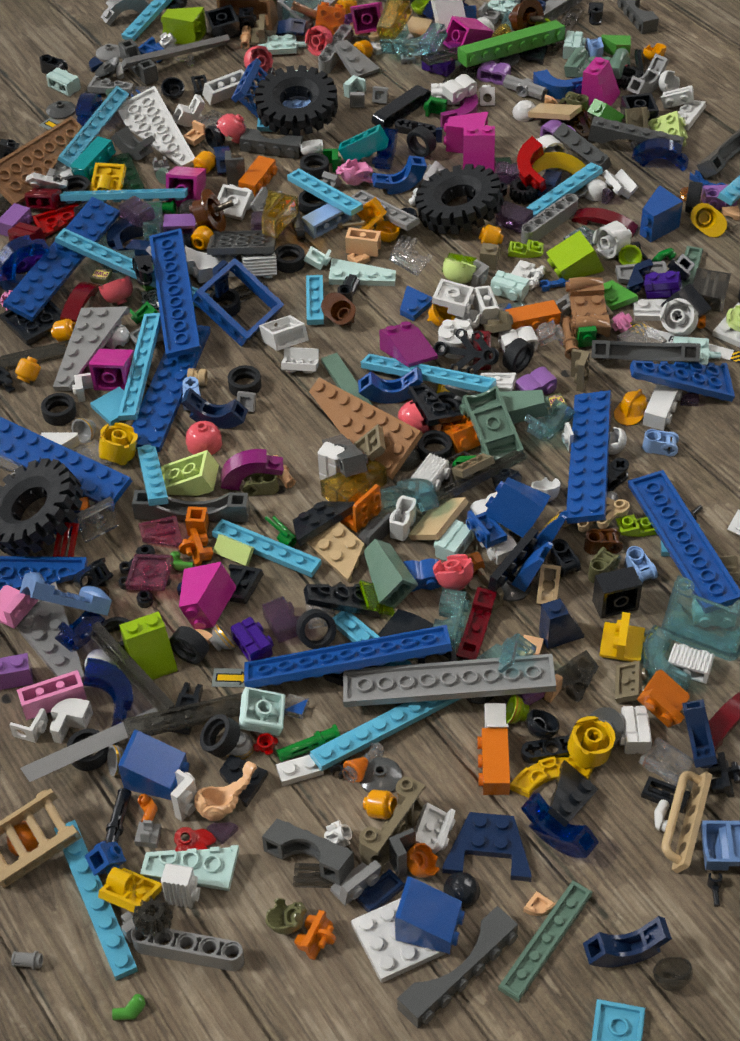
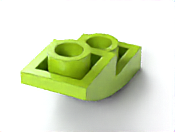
[508,240,544,258]
[615,514,657,537]

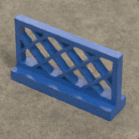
[231,58,268,118]

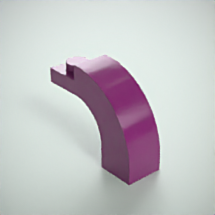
[440,93,478,128]
[220,449,284,491]

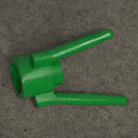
[265,516,297,547]

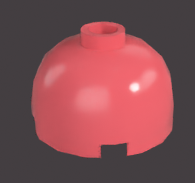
[305,26,333,56]
[244,46,273,76]
[216,114,246,144]
[98,276,133,305]
[398,400,430,434]
[186,421,222,455]
[433,554,474,591]

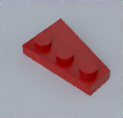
[32,203,79,237]

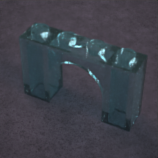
[379,21,447,57]

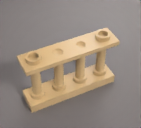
[0,788,82,888]

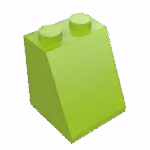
[161,7,207,45]
[546,230,604,281]
[119,611,178,685]

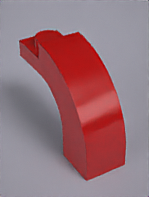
[517,136,546,192]

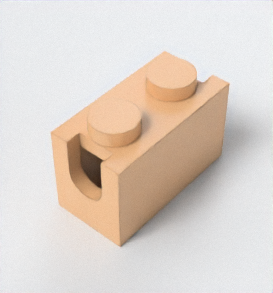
[345,227,381,257]

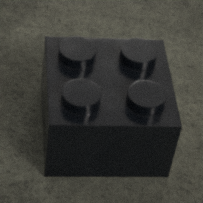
[205,5,241,38]
[620,93,659,124]
[592,566,642,619]

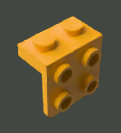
[357,197,387,230]

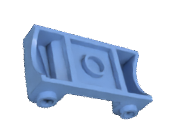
[19,572,112,616]
[700,821,740,870]

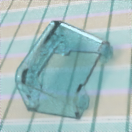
[661,575,740,661]

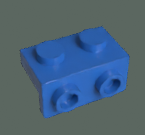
[466,510,507,548]

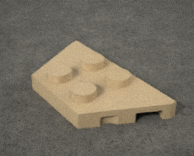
[305,522,366,583]

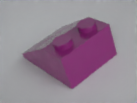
[379,321,438,367]

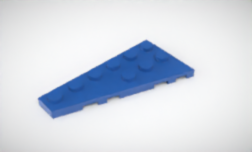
[630,360,735,402]
[0,556,88,590]

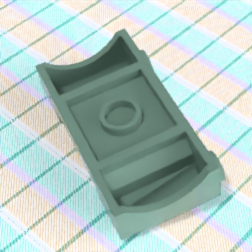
[564,47,630,79]
[459,386,524,465]

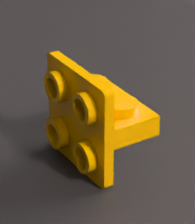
[599,612,645,662]

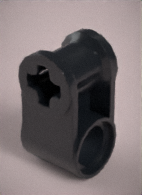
[588,2,603,25]
[39,54,68,74]
[132,255,153,286]
[607,458,629,492]
[549,539,581,577]
[73,558,114,589]

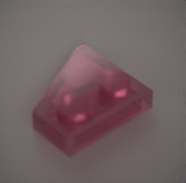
[138,515,182,547]

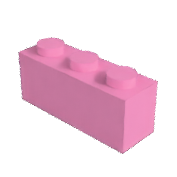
[17,670,87,720]

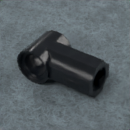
[337,274,360,303]

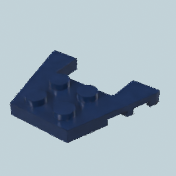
[442,812,532,882]

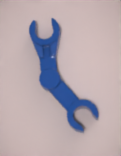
[689,170,726,188]
[540,278,568,292]

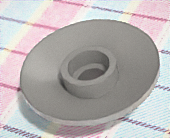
[96,44,121,61]

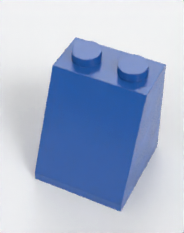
[640,185,683,242]
[484,477,551,538]
[118,730,189,800]
[395,876,465,954]

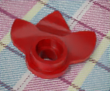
[174,827,216,851]

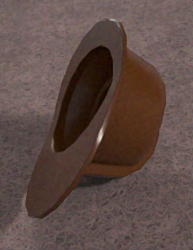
[321,292,356,325]

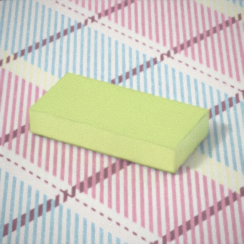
[213,534,254,566]

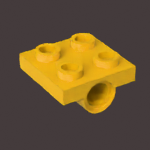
[90,163,127,191]
[98,867,162,914]

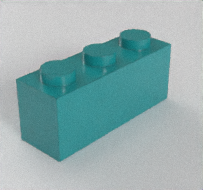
[338,124,389,162]
[70,136,116,181]

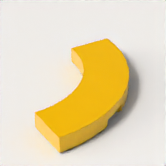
[532,152,586,175]
[510,756,595,798]

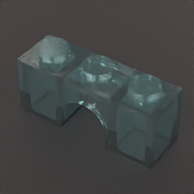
[433,588,470,650]

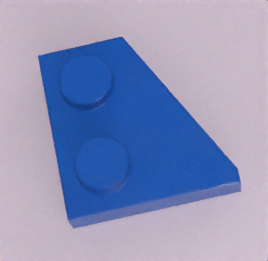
[138,37,164,63]
[400,286,432,321]

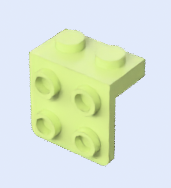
[648,111,688,147]

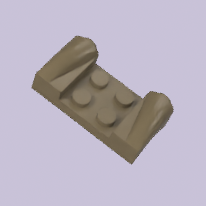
[359,776,426,873]

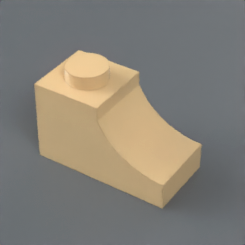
[536,564,561,604]

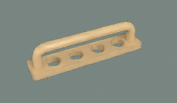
[661,771,712,873]

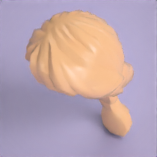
[194,761,257,821]

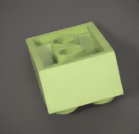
[161,450,219,496]

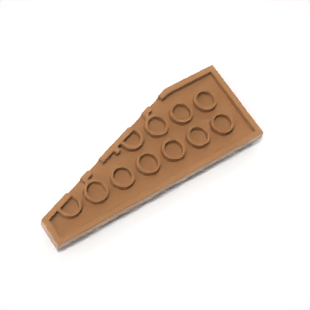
[0,116,82,205]
[309,378,423,480]

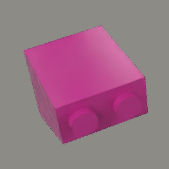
[350,2,384,35]
[442,16,494,54]
[581,57,620,106]
[444,112,488,153]
[463,125,495,170]
[166,166,206,207]
[89,349,134,391]
[179,562,236,630]

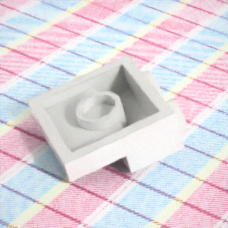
[217,184,255,220]
[432,278,475,318]

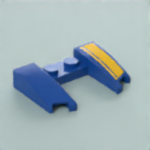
[511,510,569,592]

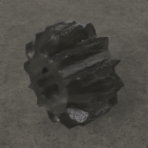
[132,896,173,939]

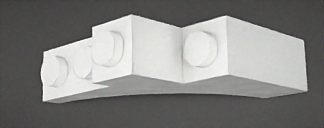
[185,246,235,283]

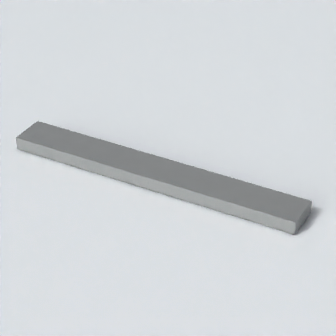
[121,35,230,69]

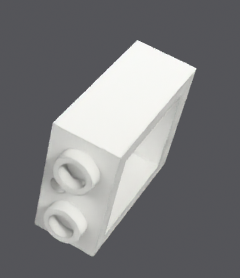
[259,315,309,351]

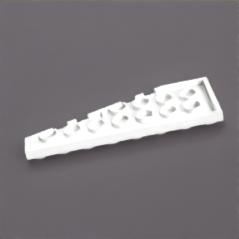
[118,86,195,167]

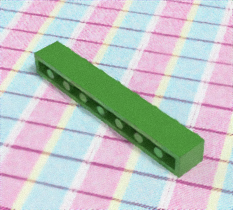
[458,20,565,68]

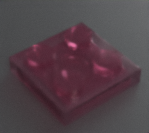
[125,554,174,591]

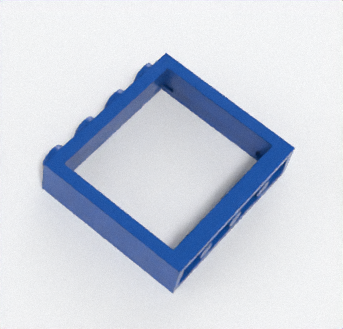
[192,258,284,347]

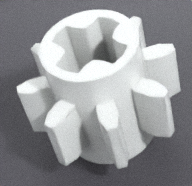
[159,32,177,49]
[324,820,352,847]

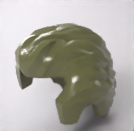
[265,898,307,935]

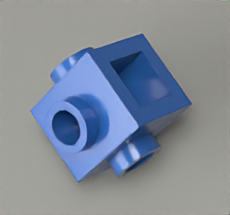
[85,841,126,876]

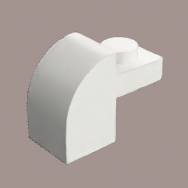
[173,94,205,127]
[50,698,93,744]

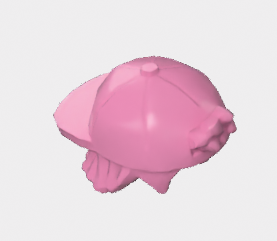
[336,159,373,186]

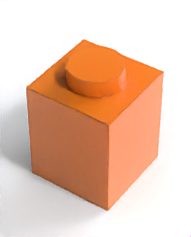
[185,507,209,536]

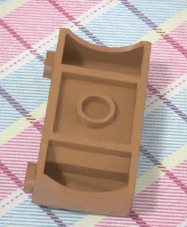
[565,277,611,338]

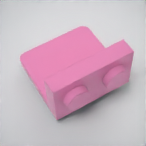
[0,585,38,629]

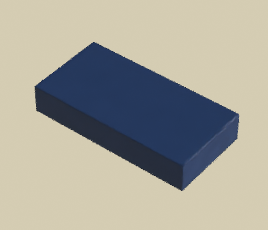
[356,869,405,913]

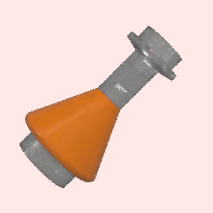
[342,742,384,783]

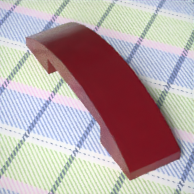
[572,208,638,237]
[60,281,100,323]
[456,587,497,660]
[709,692,740,751]

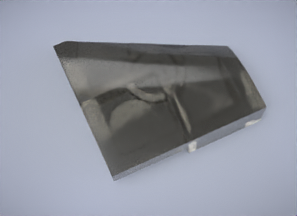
[555,650,599,703]

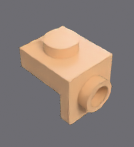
[183,120,205,146]

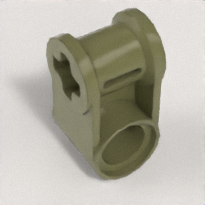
[559,92,589,113]
[243,473,279,496]
[588,547,621,583]

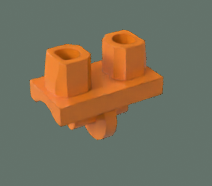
[179,528,213,567]
[294,910,336,960]

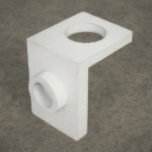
[479,85,495,106]
[562,422,574,452]
[484,703,509,728]
[9,708,48,743]

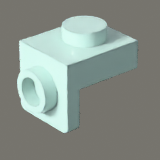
[343,75,366,98]
[304,246,331,270]

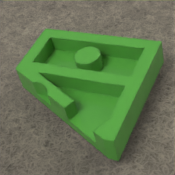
[603,280,638,311]

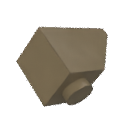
[479,243,501,271]

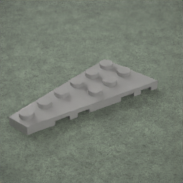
[53,306,130,391]
[16,581,85,682]

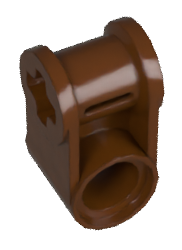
[584,528,623,555]

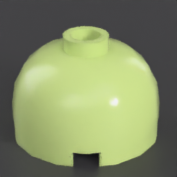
[443,257,477,284]

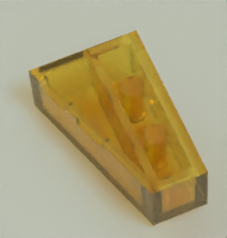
[377,0,413,40]
[262,190,298,237]
[320,460,387,502]

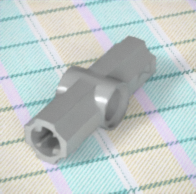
[503,74,548,101]

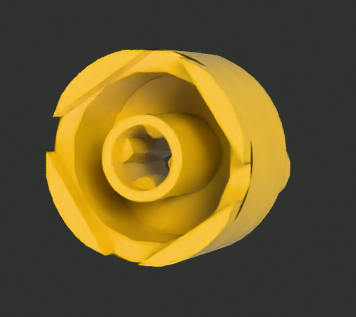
[98,423,138,465]
[567,716,616,768]

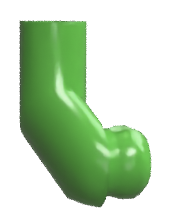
[169,551,194,571]
[112,994,145,1021]

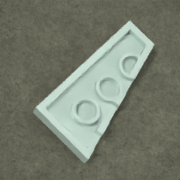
[329,258,396,286]
[140,845,240,891]

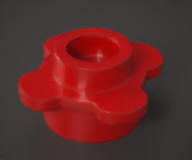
[253,733,278,755]

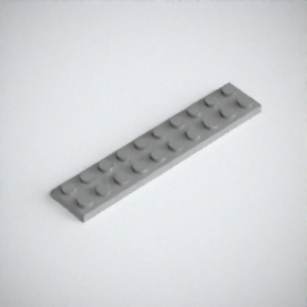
[343,654,556,707]

